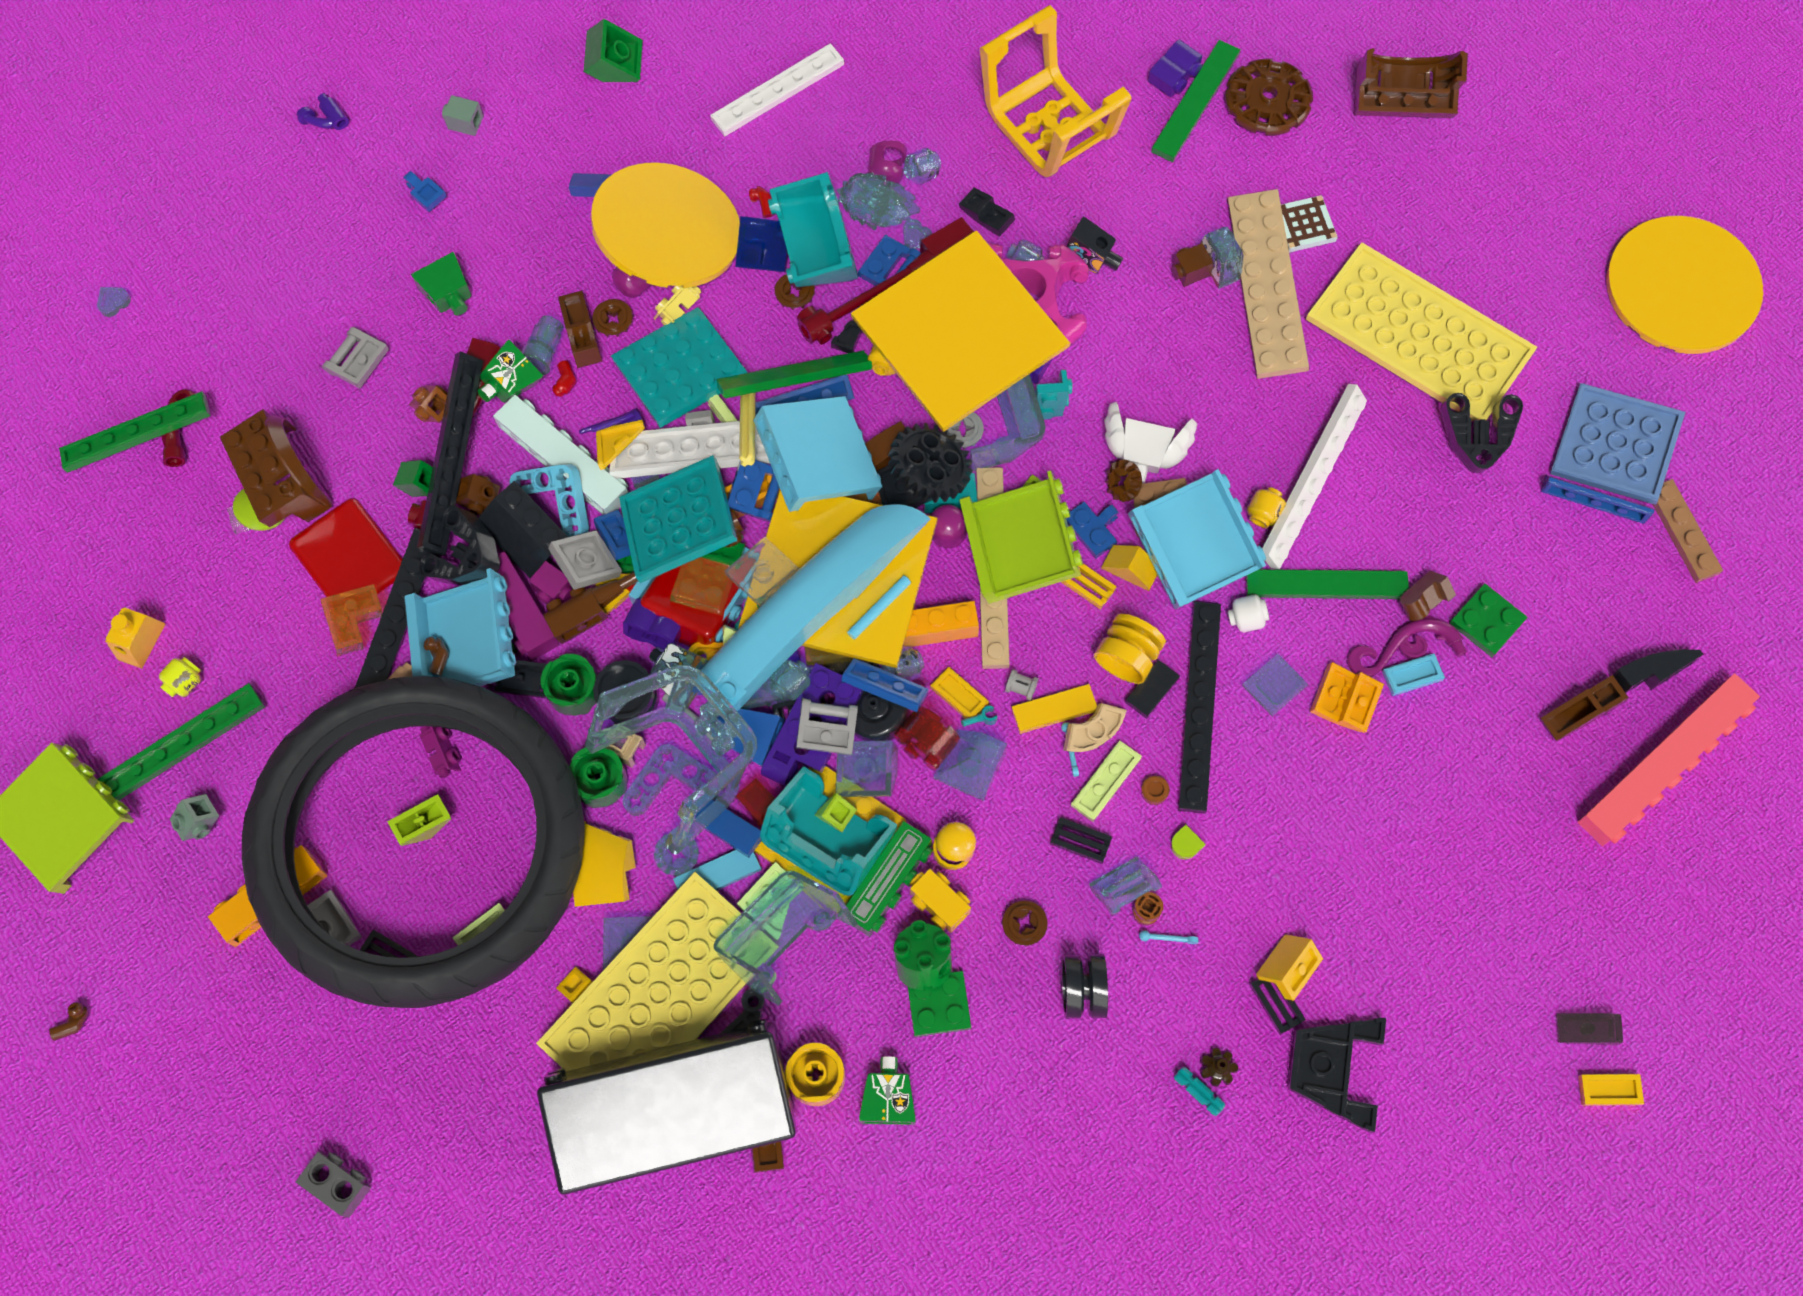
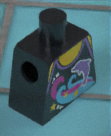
[1067,216,1124,273]

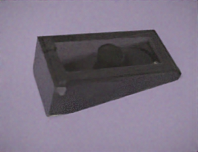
[1556,1013,1623,1046]

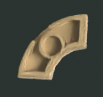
[1063,703,1126,752]

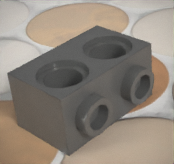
[295,1151,372,1218]

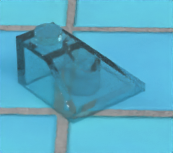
[933,729,1007,801]
[836,741,898,797]

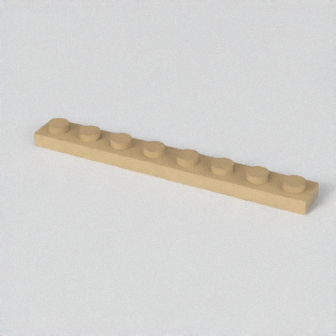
[976,468,1010,669]

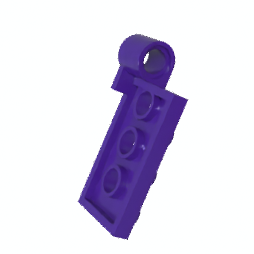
[761,663,863,787]

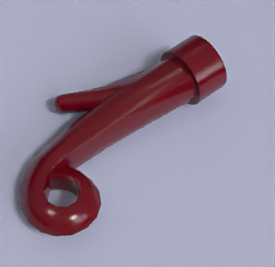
[161,389,195,467]

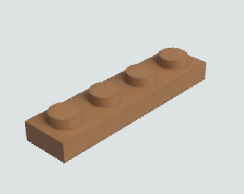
[1652,479,1723,583]

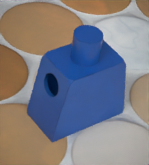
[715,709,785,766]

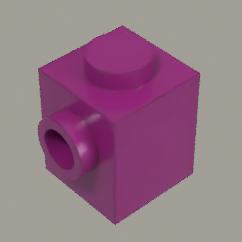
[529,561,573,605]

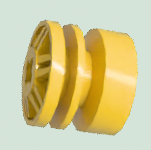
[1094,614,1166,684]

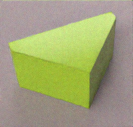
[387,794,451,846]

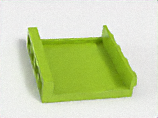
[960,471,1083,604]
[0,742,135,894]

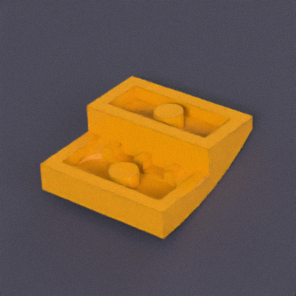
[1310,662,1384,733]

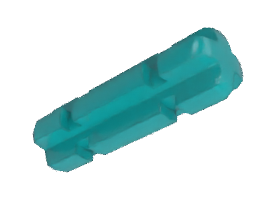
[1174,1067,1225,1116]

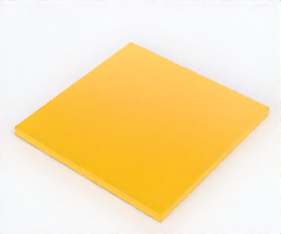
[851,230,1070,432]
[738,490,937,668]

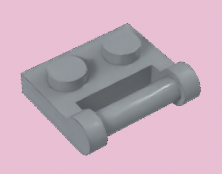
[321,327,389,389]
[796,698,858,755]

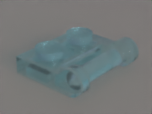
[1089,857,1162,915]

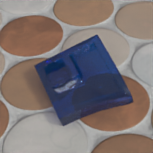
[735,216,788,273]

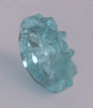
[654,832,699,876]

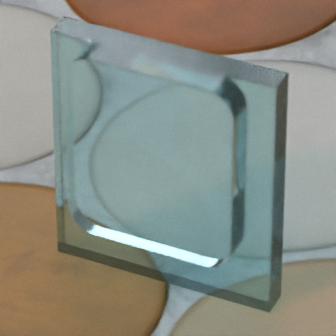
[1242,654,1308,717]

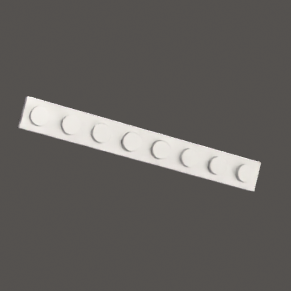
[1262,384,1367,570]

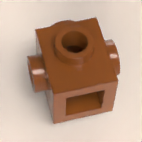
[409,385,447,423]

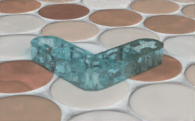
[622,744,725,816]

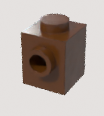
[1172,243,1214,287]

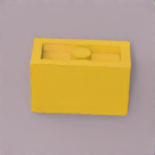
[1256,935,1323,1001]

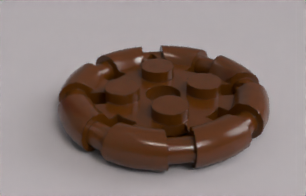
[1225,58,1313,136]

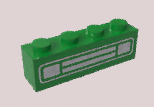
[841,821,933,937]

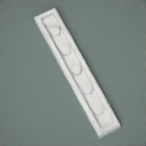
[710,43,844,137]

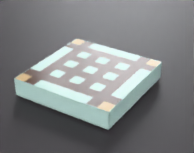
[1281,195,1337,253]

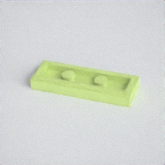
[1071,741,1142,822]

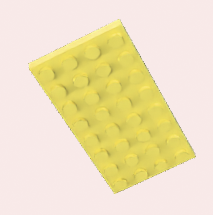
[1306,242,1537,421]
[536,872,779,1071]

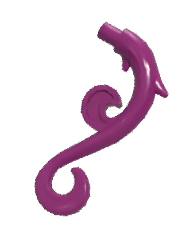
[1348,615,1467,677]

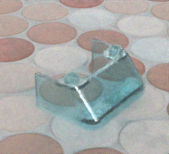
[970,374,1046,471]
[714,871,858,1006]

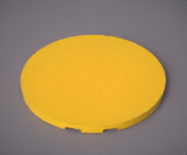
[590,163,741,288]
[1606,216,1763,354]

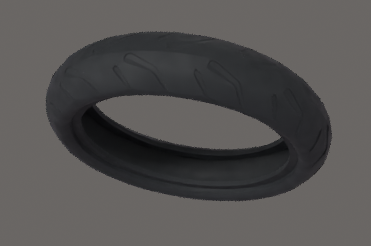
[242,676,585,1008]

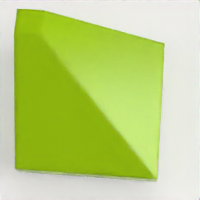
[815,793,857,832]

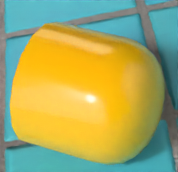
[933,822,976,870]

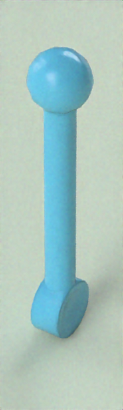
[1061,722,1079,777]
[1139,930,1199,944]

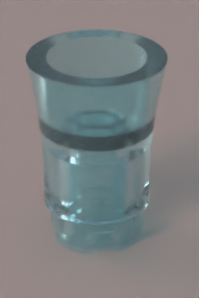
[521,315,563,375]

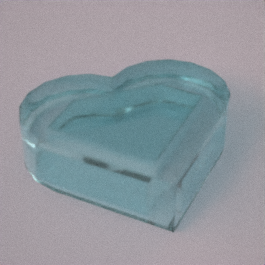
[903,219,932,249]
[97,287,131,317]

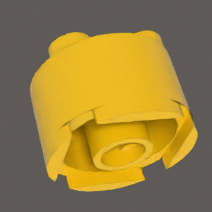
[785,1043,846,1106]

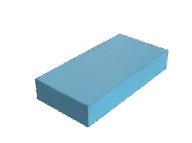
[1382,653,1445,696]

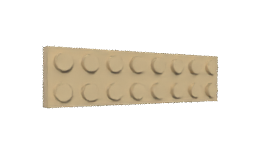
[1228,189,1309,379]

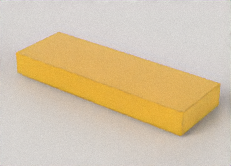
[1011,684,1097,734]

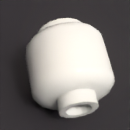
[1228,595,1270,633]

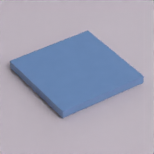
[1550,383,1685,505]

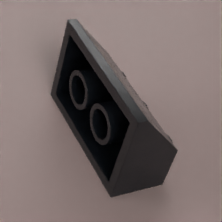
[479,481,568,579]

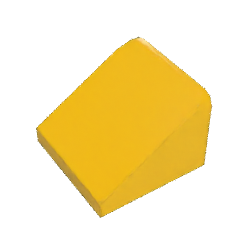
[556,967,592,1003]

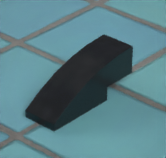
[1613,649,1704,693]

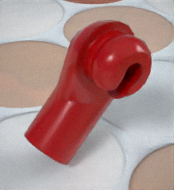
[749,186,775,218]
[552,360,576,397]

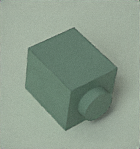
[442,95,484,136]

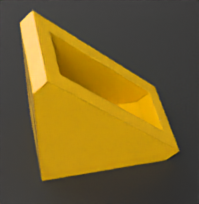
[1101,545,1157,591]

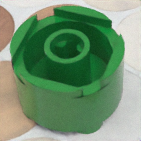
[541,654,597,716]
[569,745,628,808]

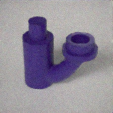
[297,93,349,130]

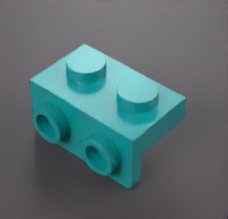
[1031,370,1072,420]

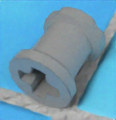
[1005,669,1039,701]

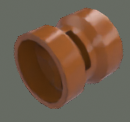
[1132,892,1163,925]

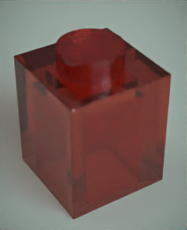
[735,778,775,827]

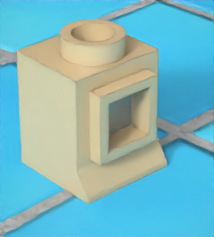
[600,724,646,768]

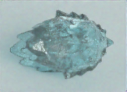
[837,172,920,230]

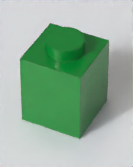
[393,460,433,497]

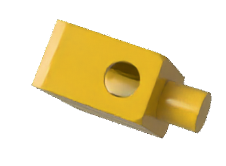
[105,607,165,669]

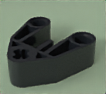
[1440,393,1523,474]
[419,505,500,585]

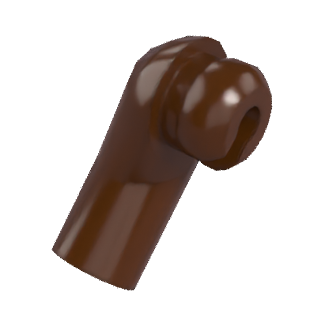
[424,636,449,676]
[49,1002,88,1041]

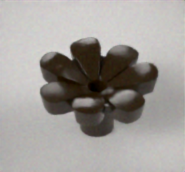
[1200,1048,1238,1087]

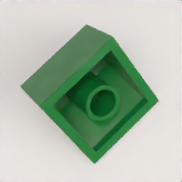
[583,19,643,82]

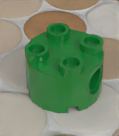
[894,920,952,990]

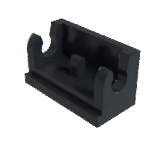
[491,660,547,699]

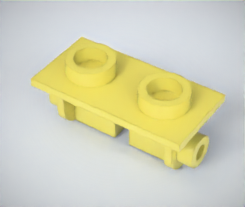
[653,286,701,325]

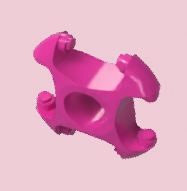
[988,243,1089,345]

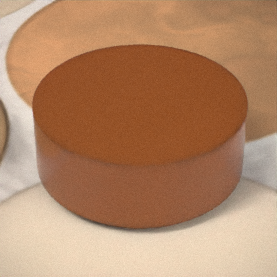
[1141,776,1170,805]

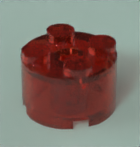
[894,706,960,771]

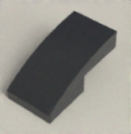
[959,187,1015,237]

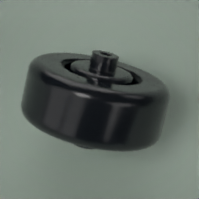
[855,690,911,743]

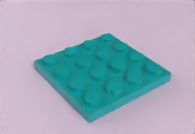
[611,307,747,428]
[619,455,738,583]

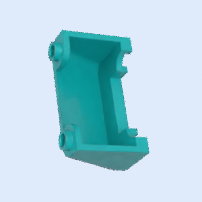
[768,172,859,287]
[760,766,897,896]

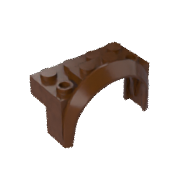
[1355,48,1468,118]
[220,409,332,527]

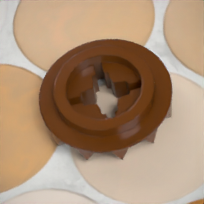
[775,274,815,310]
[592,299,633,337]
[1104,460,1142,502]
[1002,901,1048,947]

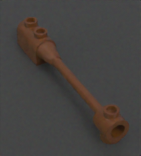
[543,508,744,644]

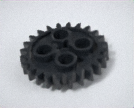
[888,423,973,503]

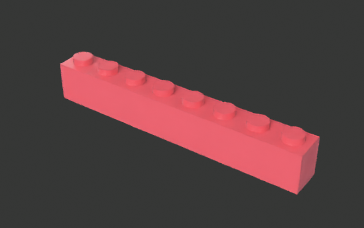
[1577,673,1760,847]

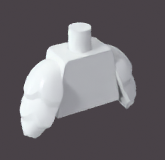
[1104,402,1198,484]

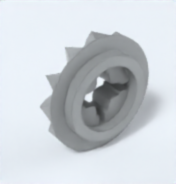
[947,412,984,449]

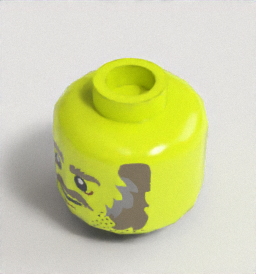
[159,657,201,698]

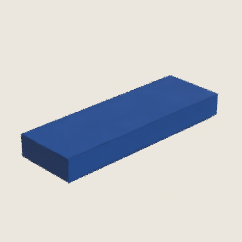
[842,658,929,712]
[682,791,762,858]

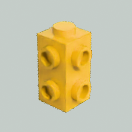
[910,869,971,933]

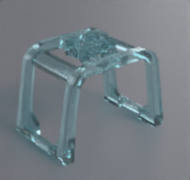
[585,665,758,854]

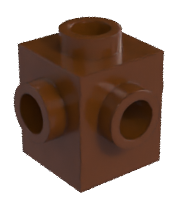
[456,474,500,515]

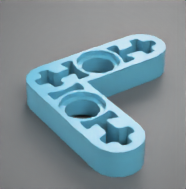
[510,464,589,537]

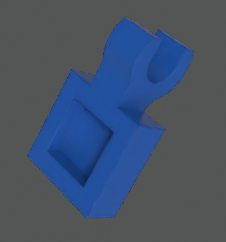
[403,171,447,212]

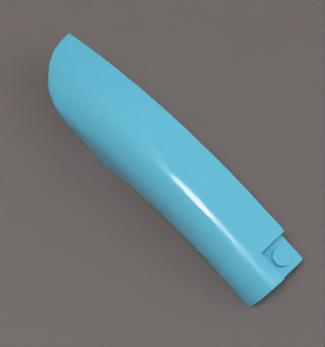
[695,504,930,714]

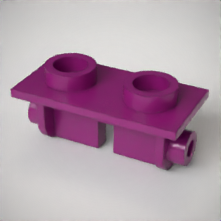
[419,726,461,778]

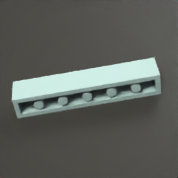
[493,395,628,515]

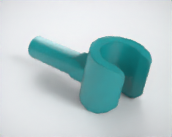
[961,705,998,727]

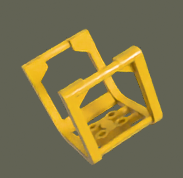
[979,5,1132,177]

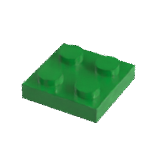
[1450,583,1528,658]
[908,971,971,1037]

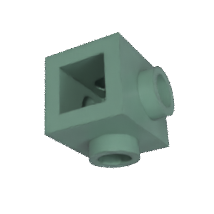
[170,794,219,841]

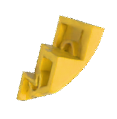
[573,821,636,907]

